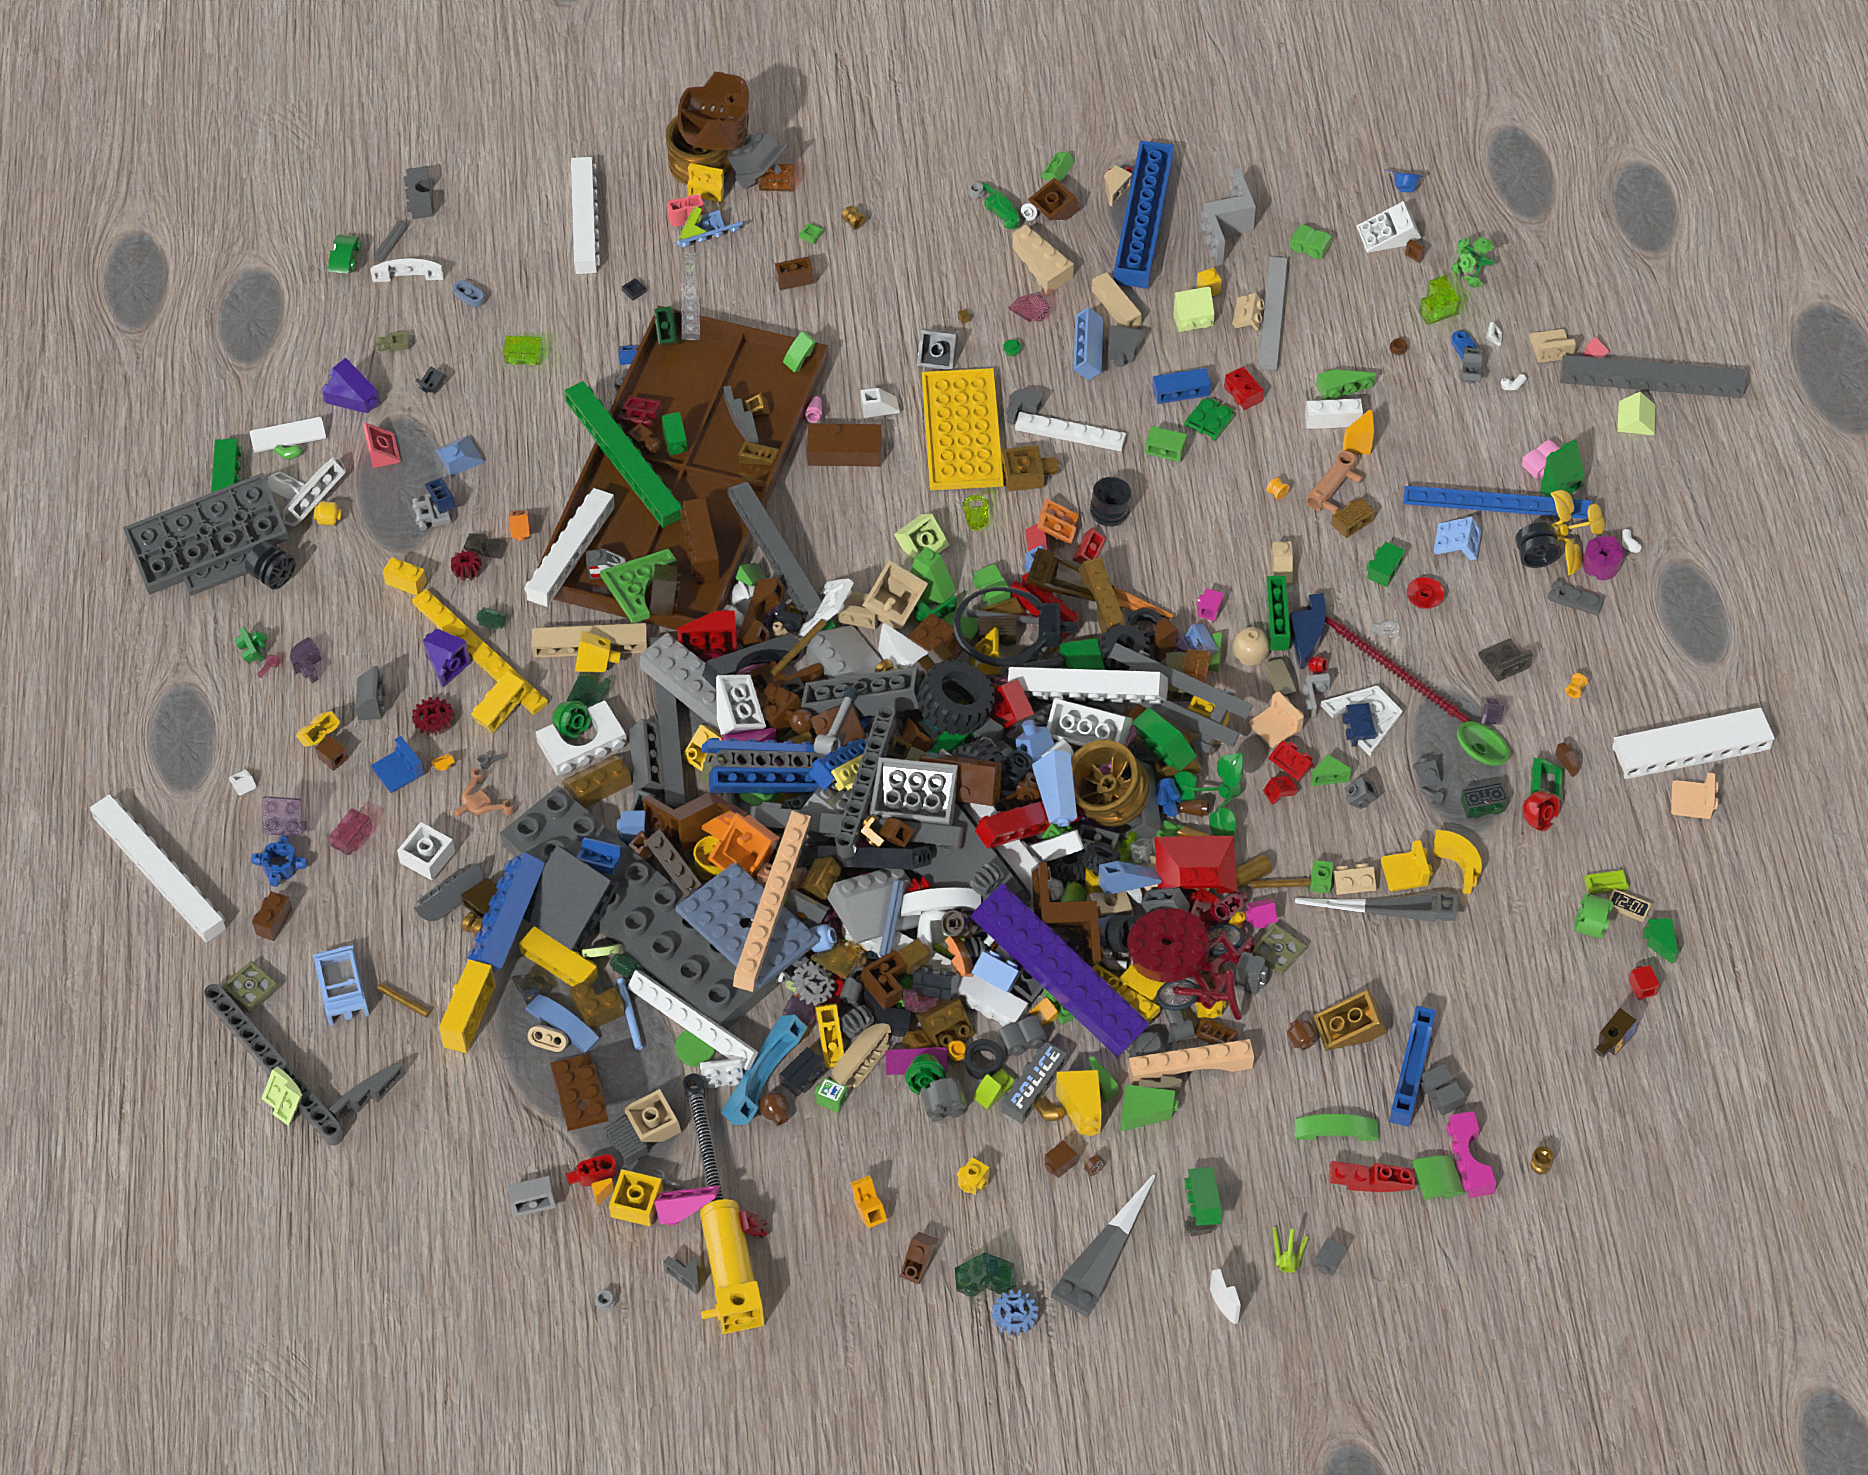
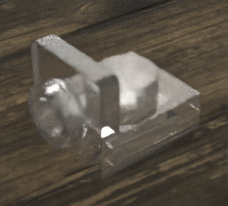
[1130,837,1153,865]

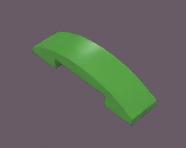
[1295,1114,1379,1141]

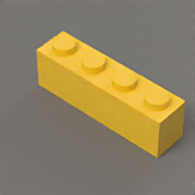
[519,926,598,987]

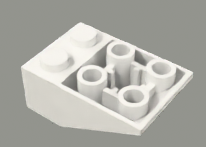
[1357,201,1421,253]

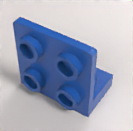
[371,736,424,793]

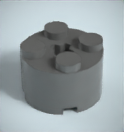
[921,1078,967,1122]

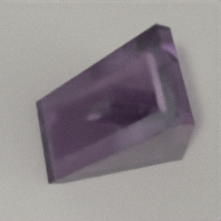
[1481,698,1504,725]

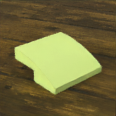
[261,1066,302,1126]

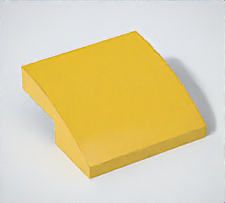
[687,163,724,203]

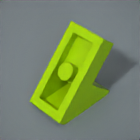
[678,206,707,240]
[973,1069,1014,1111]

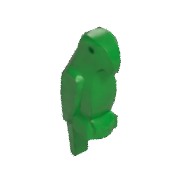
[982,183,1020,230]

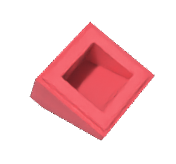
[1584,337,1609,358]

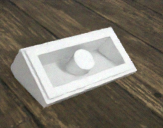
[267,471,305,500]

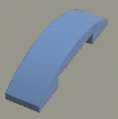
[525,994,600,1054]

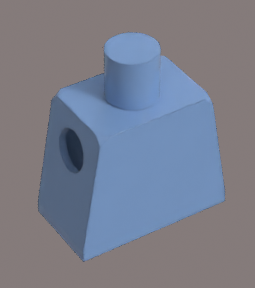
[1016,720,1054,770]

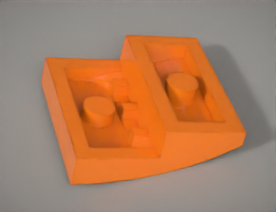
[1037,499,1079,544]

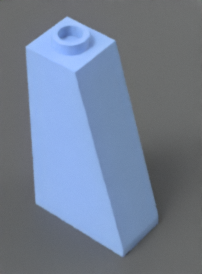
[1032,750,1077,827]

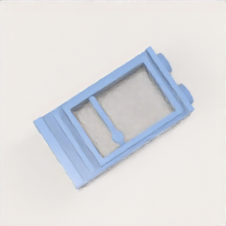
[313,945,369,1025]

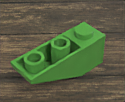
[1316,369,1376,400]

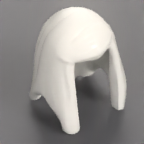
[917,910,949,954]

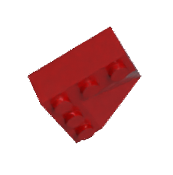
[677,610,738,654]

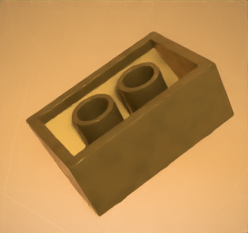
[562,755,632,808]

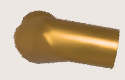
[1034,1101,1065,1121]

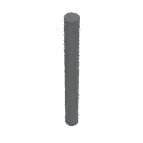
[963,609,1039,625]

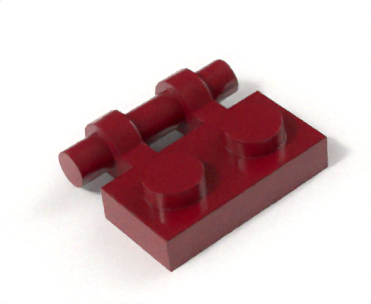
[617,396,663,427]

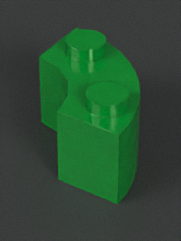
[328,234,362,274]

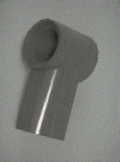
[1164,1000,1195,1042]

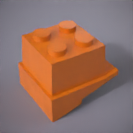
[708,813,780,880]

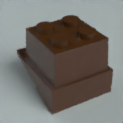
[907,613,970,659]

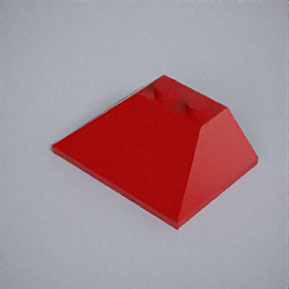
[1154,836,1237,894]

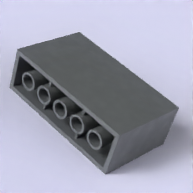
[912,802,1031,939]

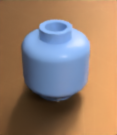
[809,924,837,952]

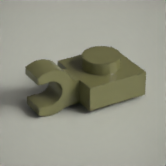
[376,331,408,351]

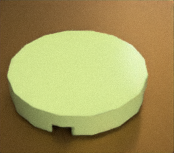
[582,944,622,957]

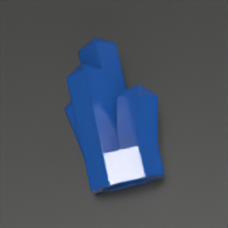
[1155,778,1182,817]

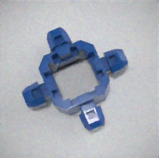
[251,835,308,887]

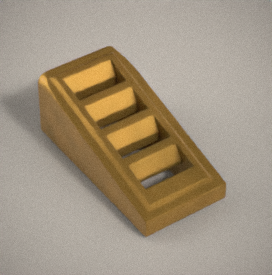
[738,441,779,465]

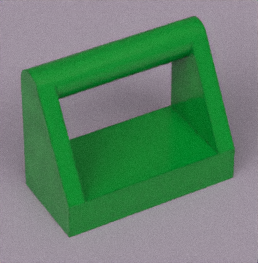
[1530,758,1563,803]

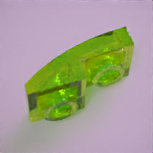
[1119,832,1136,863]

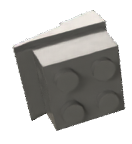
[727,132,788,189]

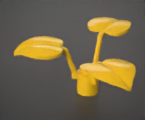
[1550,490,1605,576]

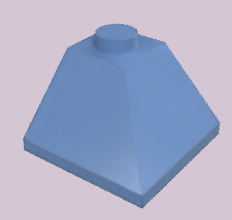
[435,435,484,476]

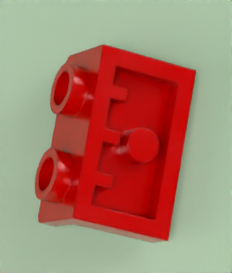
[1268,740,1315,782]
[1186,888,1220,930]

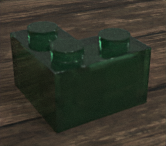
[954,1252,1017,1297]

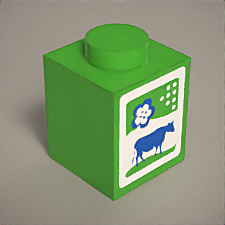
[814,1078,848,1113]

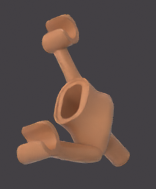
[454,768,515,817]

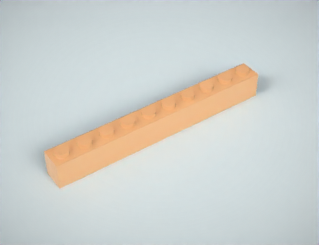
[733,811,811,992]

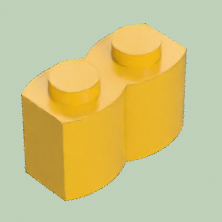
[296,711,340,747]

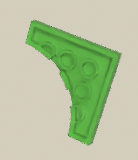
[600,549,677,624]

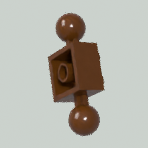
[753,683,813,737]

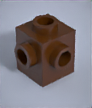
[1016,772,1042,805]

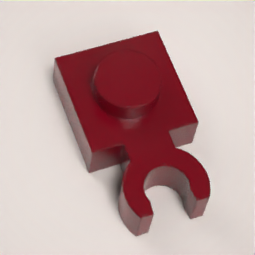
[738,1210,770,1238]

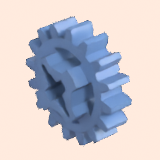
[992,1290,1038,1336]

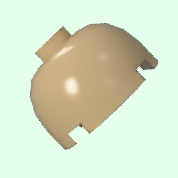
[1232,627,1270,666]

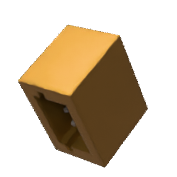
[958,309,970,324]

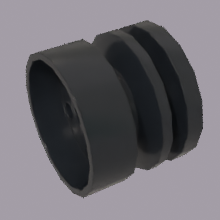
[1090,477,1131,527]
[245,540,296,590]

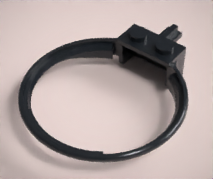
[953,587,1078,667]

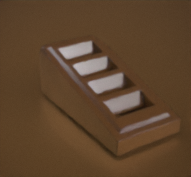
[1194,1017,1238,1045]

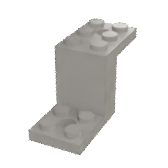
[1199,169,1256,265]
[775,785,851,868]

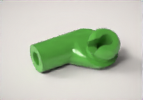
[274,445,303,460]

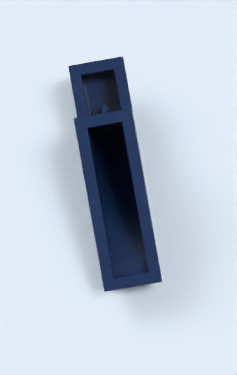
[1289,593,1325,670]

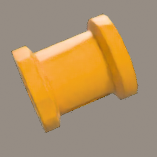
[1565,673,1588,699]

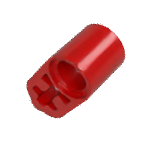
[566,1154,617,1187]

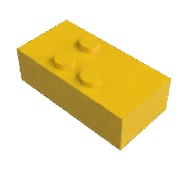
[439,960,496,1054]

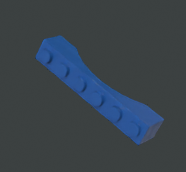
[1389,1006,1436,1127]

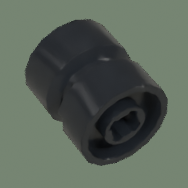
[1001,751,1032,788]

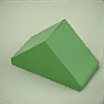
[1310,754,1351,786]

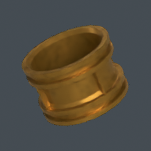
[666,109,733,185]
[1071,740,1151,827]

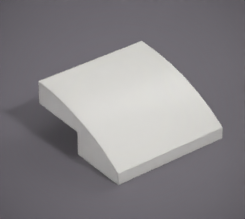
[1210,1269,1241,1324]

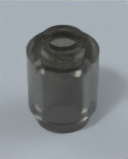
[1184,1215,1217,1237]

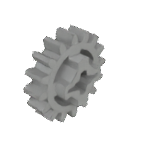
[791,961,835,1006]

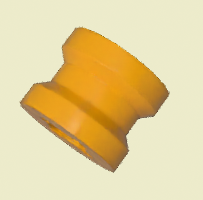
[1266,477,1290,500]

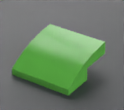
[1412,1156,1465,1200]

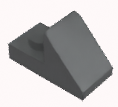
[663,1256,699,1295]

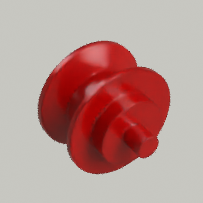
[909,876,933,892]

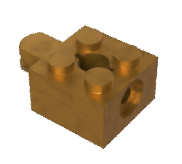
[1002,445,1059,492]

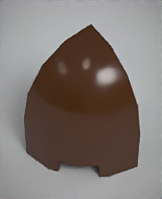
[1555,742,1581,777]
[628,831,654,864]

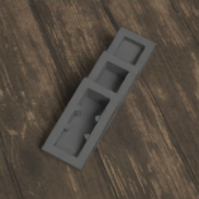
[723,386,758,444]
[329,1062,405,1122]

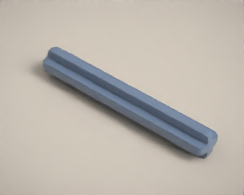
[879,880,905,957]

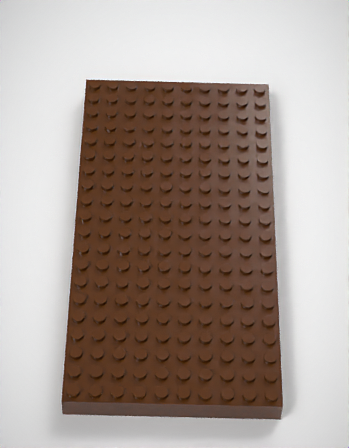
[538,305,829,630]

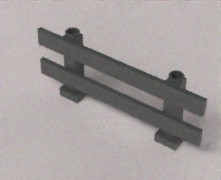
[1107,643,1253,756]

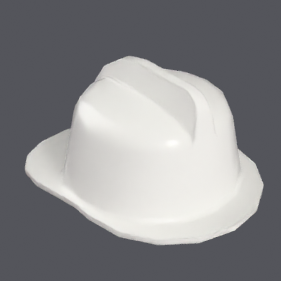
[729,580,756,616]

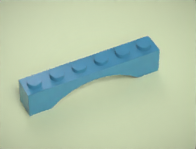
[721,1014,808,1125]

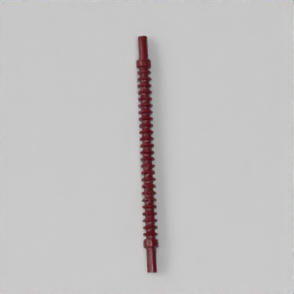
[1325,614,1474,723]

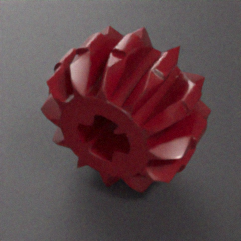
[450,549,482,580]

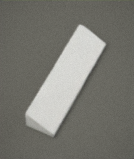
[250,417,326,453]

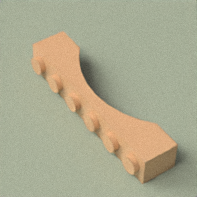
[1128,1039,1254,1086]

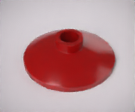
[1406,577,1444,609]

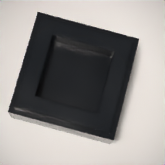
[621,278,646,301]

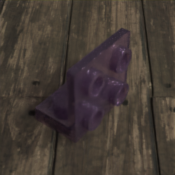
[262,796,307,837]

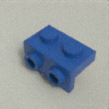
[576,837,621,875]

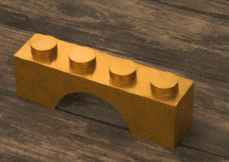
[1079,557,1125,635]

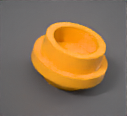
[947,1040,967,1061]

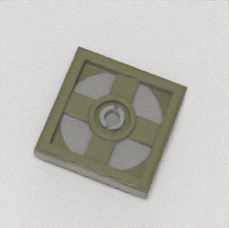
[1252,923,1307,976]
[221,960,279,1013]

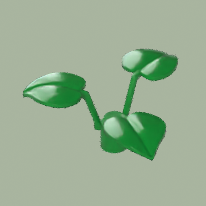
[1172,753,1244,841]

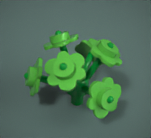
[1451,236,1494,288]

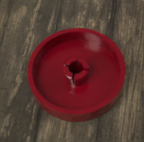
[1127,908,1209,982]

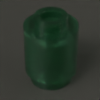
[476,607,506,630]
[610,953,641,980]

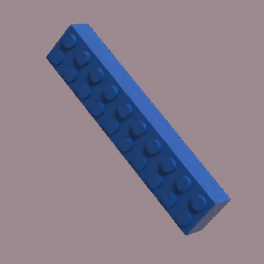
[1113,141,1174,289]

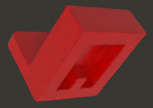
[1263,776,1298,804]

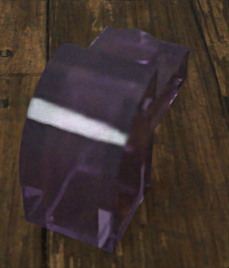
[290,637,322,683]

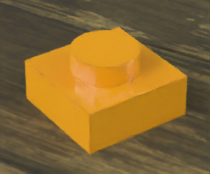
[431,753,455,771]

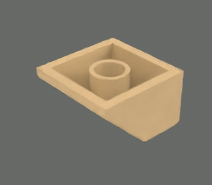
[623,1089,681,1142]

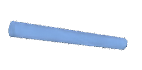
[617,978,643,1050]

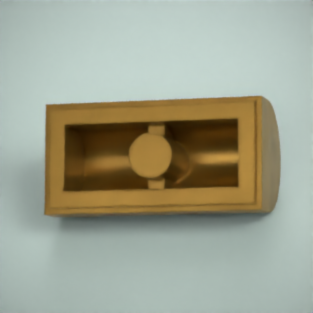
[1236,854,1272,889]

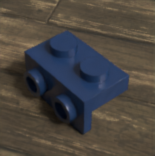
[1342,703,1376,747]

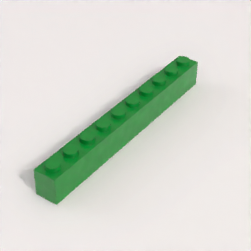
[564,381,683,528]

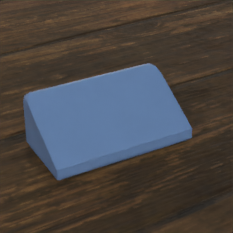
[1184,623,1219,663]

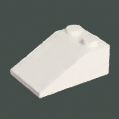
[878,623,929,669]
[716,675,766,736]

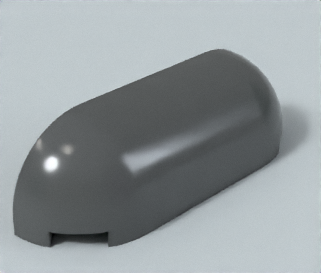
[414,863,483,921]

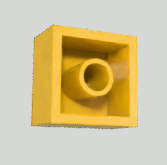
[609,1169,663,1227]

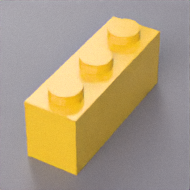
[471,671,529,733]

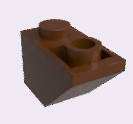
[900,1232,938,1284]

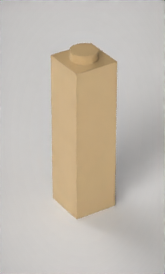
[1092,272,1142,329]

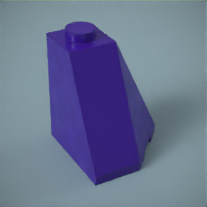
[322,358,380,413]
[423,629,471,687]

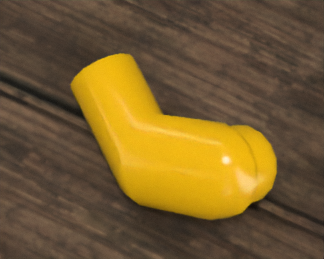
[1228,911,1246,941]

